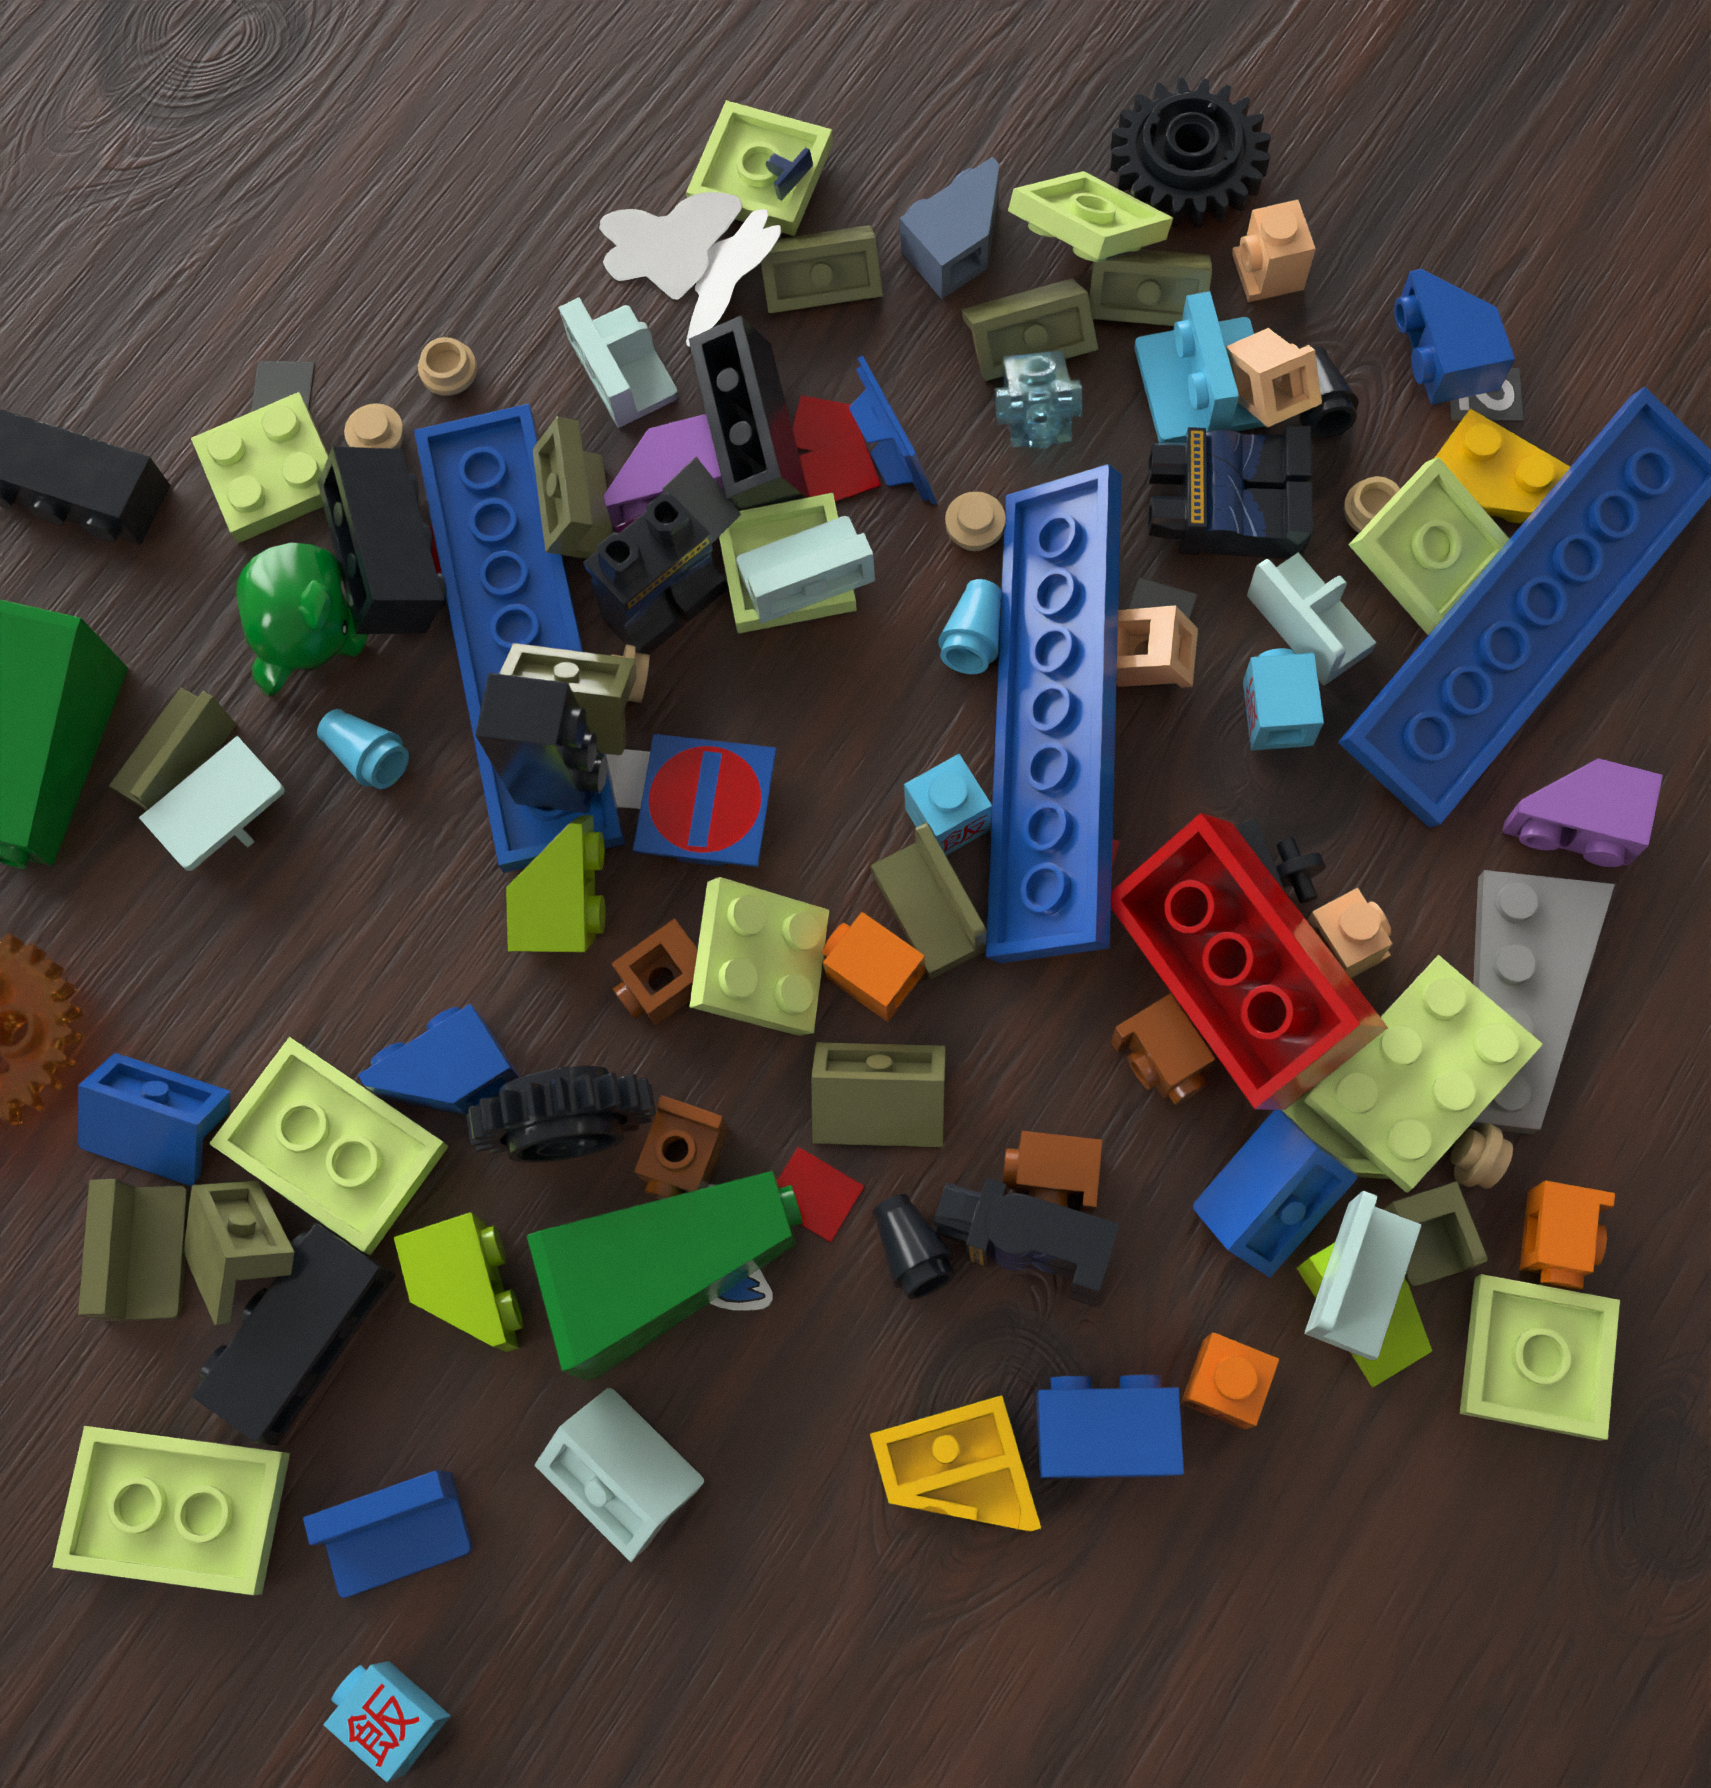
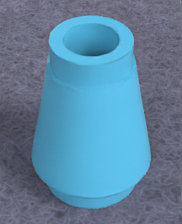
[938,579,1002,674]
[317,709,409,789]

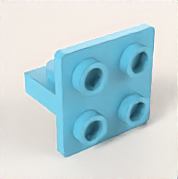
[1134,291,1266,443]

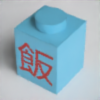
[1243,648,1324,750]
[904,754,992,856]
[323,1661,451,1783]

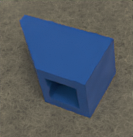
[1394,269,1515,405]
[358,1004,520,1116]

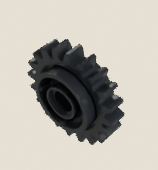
[1110,77,1271,229]
[466,1066,656,1163]

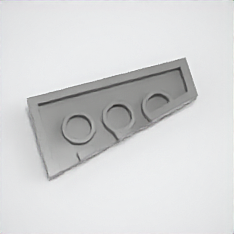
[1469,870,1615,1135]

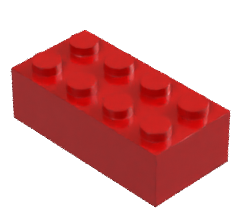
[1111,813,1388,1110]

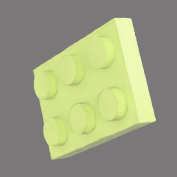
[1304,955,1543,1193]
[209,1037,449,1255]
[52,1426,290,1595]

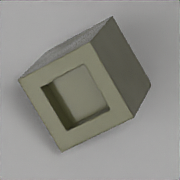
[1383,1182,1487,1287]

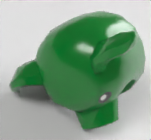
[236,543,368,697]

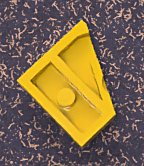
[1435,408,1570,524]
[870,1395,1041,1532]

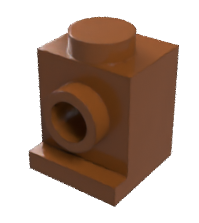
[611,918,698,1026]
[1111,993,1216,1105]
[634,1095,730,1200]
[1002,1131,1102,1215]

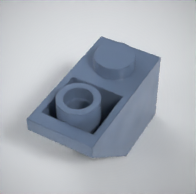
[900,157,1000,299]

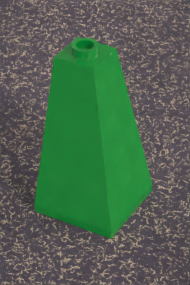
[0,599,128,869]
[527,1171,803,1381]

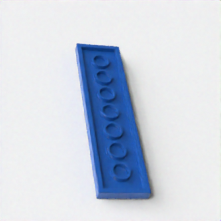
[1338,387,1711,828]
[414,403,625,873]
[986,464,1122,963]

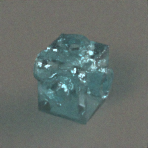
[995,351,1082,448]

